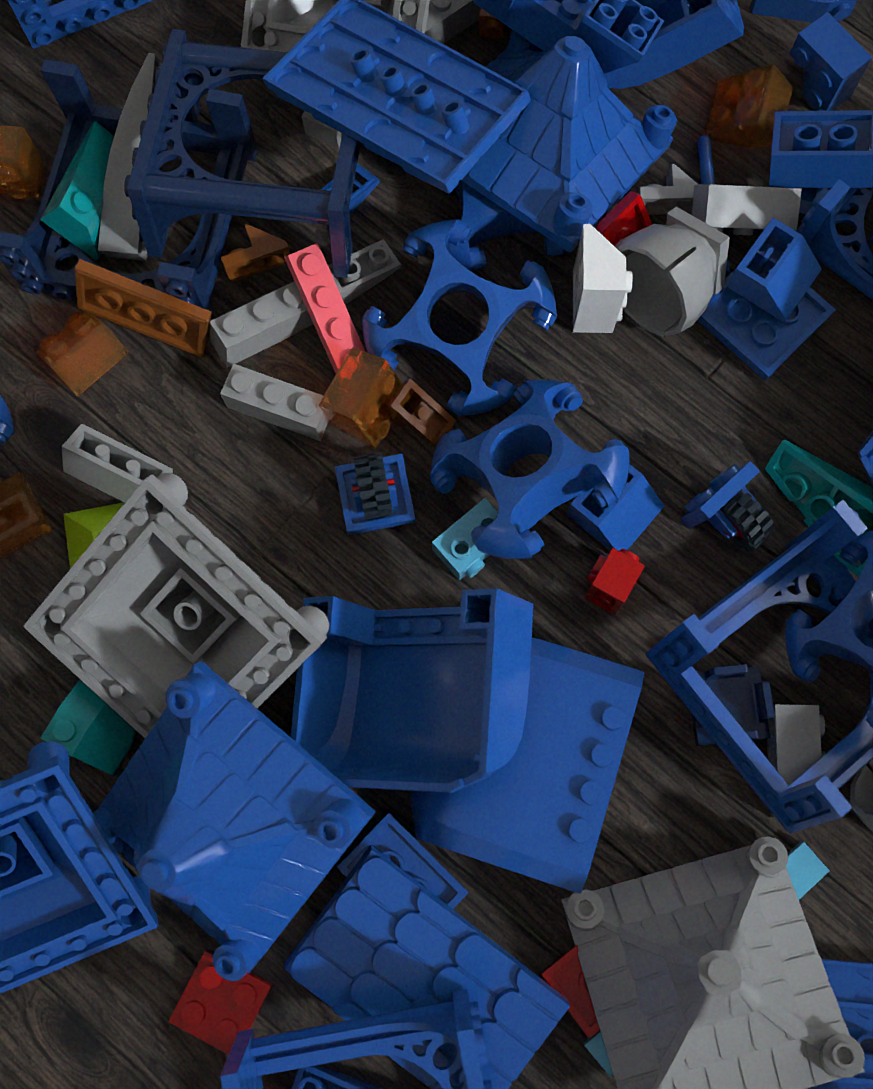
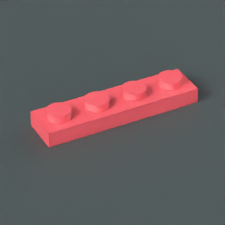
[284,243,373,384]

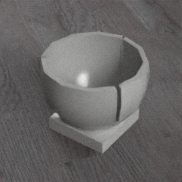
[615,207,730,337]

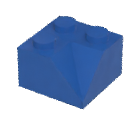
[789,12,872,111]

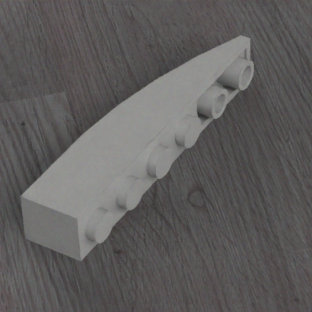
[98,53,162,261]
[209,239,401,368]

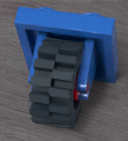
[335,452,416,535]
[680,461,775,552]

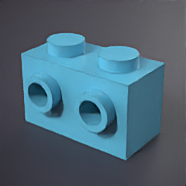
[432,498,499,581]

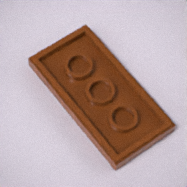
[75,259,212,357]

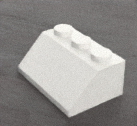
[573,224,632,333]

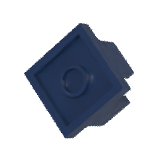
[691,664,775,746]

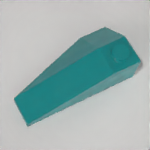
[40,121,114,261]
[765,440,873,577]
[41,679,136,776]

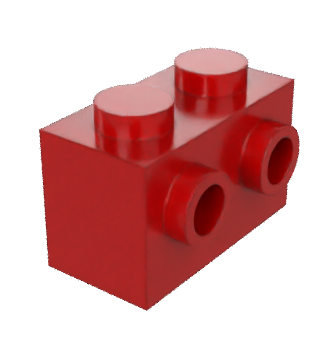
[584,548,645,616]

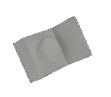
[638,164,697,215]

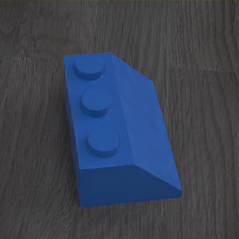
[769,110,873,188]

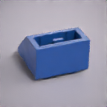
[727,217,822,323]
[566,464,664,551]

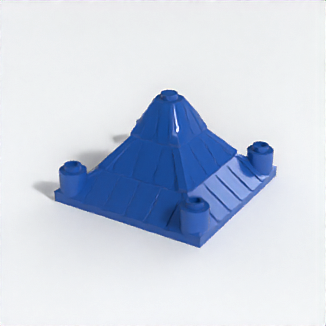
[461,30,677,253]
[93,661,376,981]
[0,741,158,994]

